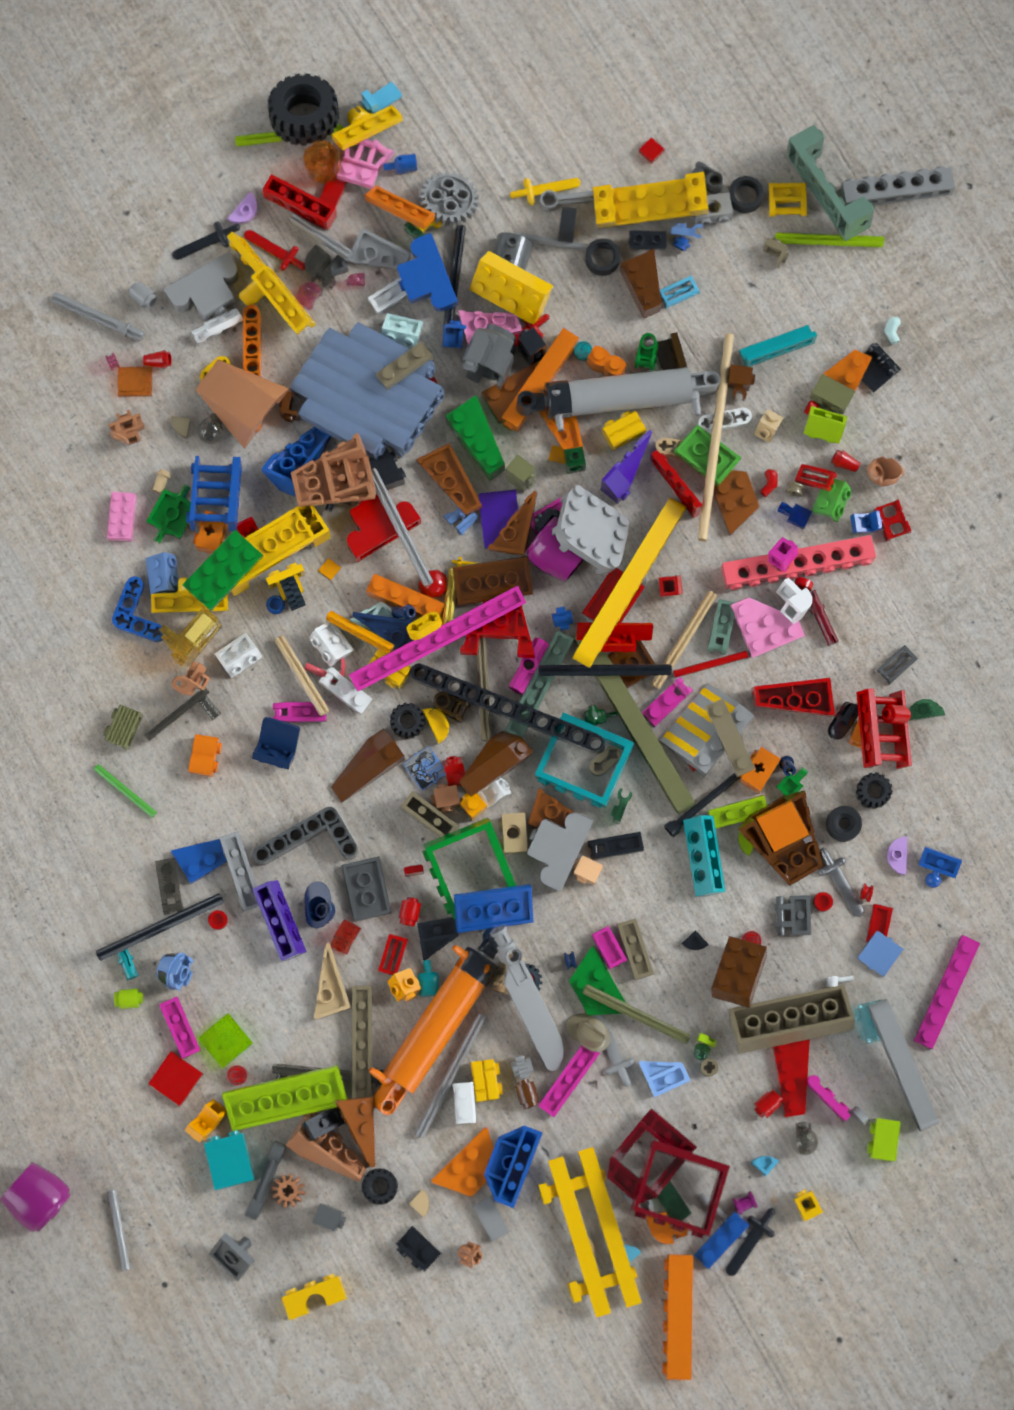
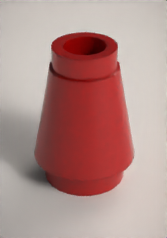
[143,350,172,369]
[831,450,861,473]

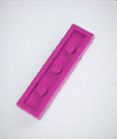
[538,1045,600,1118]

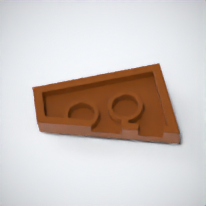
[528,788,574,828]

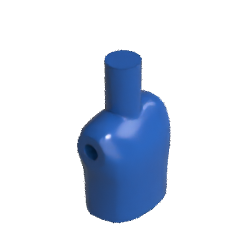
[383,154,417,174]

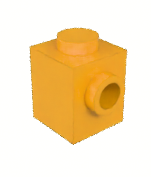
[460,793,487,821]

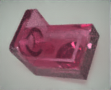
[296,282,323,310]

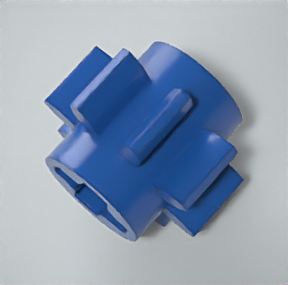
[552,606,573,631]

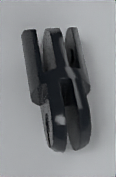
[828,702,858,740]

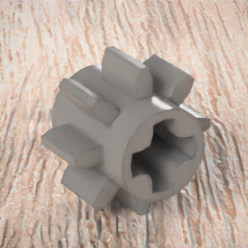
[511,1055,534,1080]

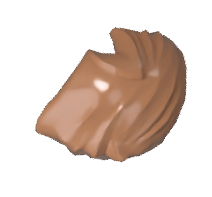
[867,456,905,487]

